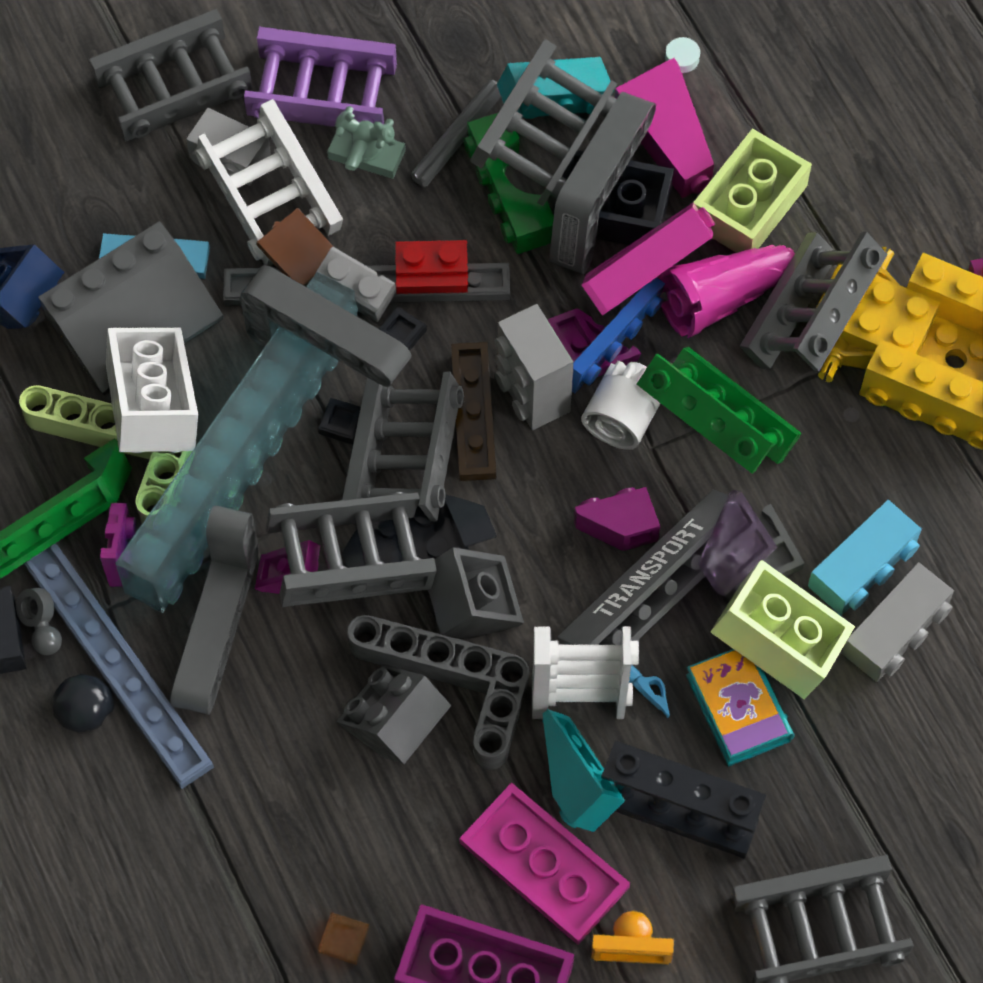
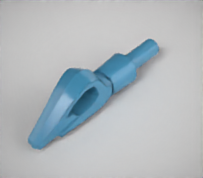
[629,665,670,718]

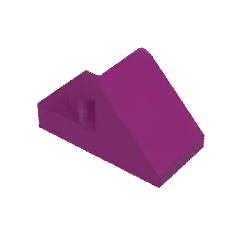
[255,540,321,594]

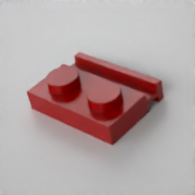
[396,240,468,294]

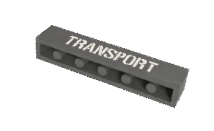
[557,489,756,645]

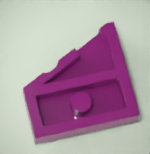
[547,308,641,376]
[100,503,136,587]

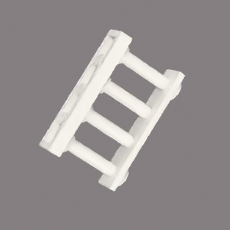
[195,99,343,266]
[532,627,639,719]

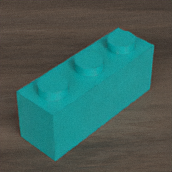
[497,57,614,119]

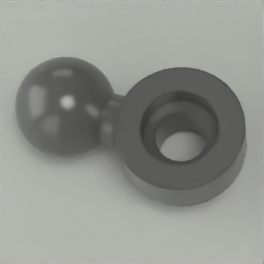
[16,588,62,656]

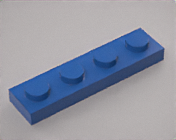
[572,277,665,393]

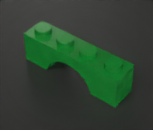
[463,112,554,254]

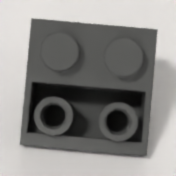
[336,664,451,764]

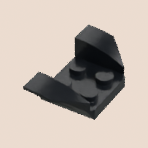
[342,494,497,568]

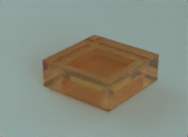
[318,912,369,965]

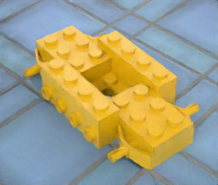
[816,247,983,450]

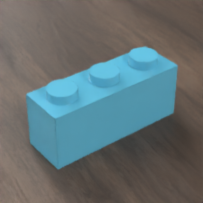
[808,500,922,616]

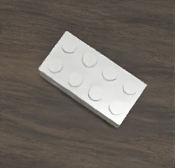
[106,328,198,453]

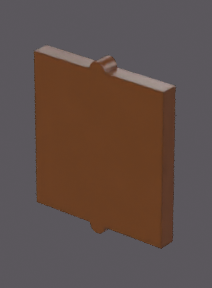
[256,208,334,286]

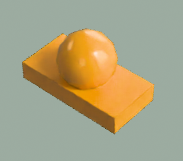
[591,910,674,964]

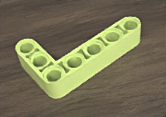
[19,385,196,531]

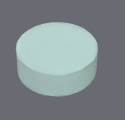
[665,37,700,73]

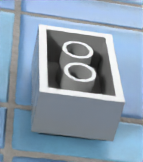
[495,304,574,431]

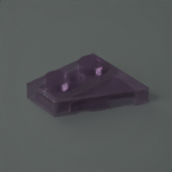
[698,490,778,595]

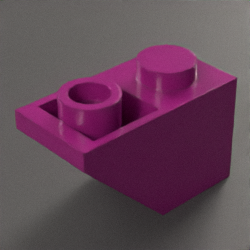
[574,487,660,551]

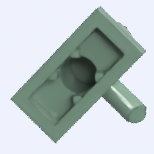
[327,106,405,179]

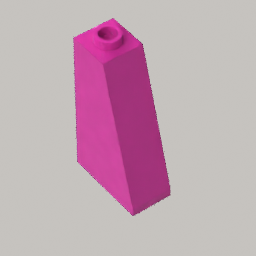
[615,58,714,199]
[582,203,715,315]

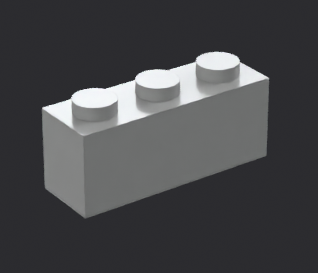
[842,562,954,682]

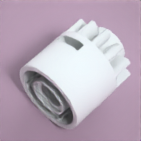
[581,361,660,450]

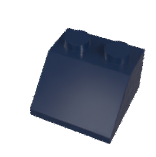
[0,244,64,329]

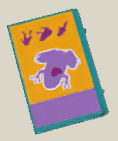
[686,649,795,767]

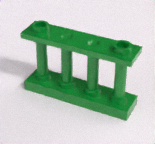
[636,347,802,473]

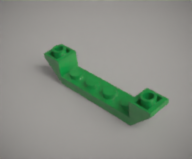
[0,438,132,579]

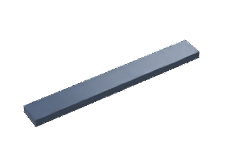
[23,543,214,789]

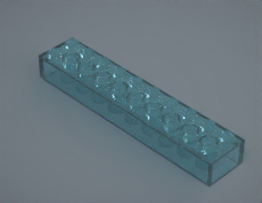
[116,272,358,613]

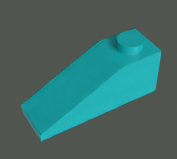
[542,709,625,832]

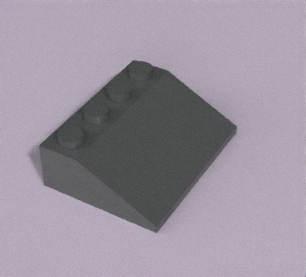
[38,221,224,395]

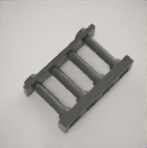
[89,9,253,142]
[470,39,617,206]
[739,232,888,371]
[342,372,464,521]
[266,491,437,607]
[730,854,914,983]

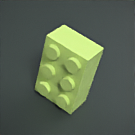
[693,128,812,253]
[711,560,855,699]

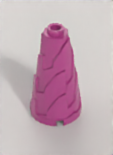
[658,245,795,338]

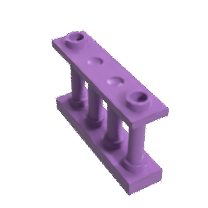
[244,27,397,127]

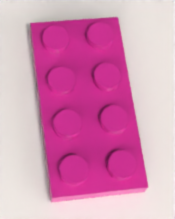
[459,782,630,945]

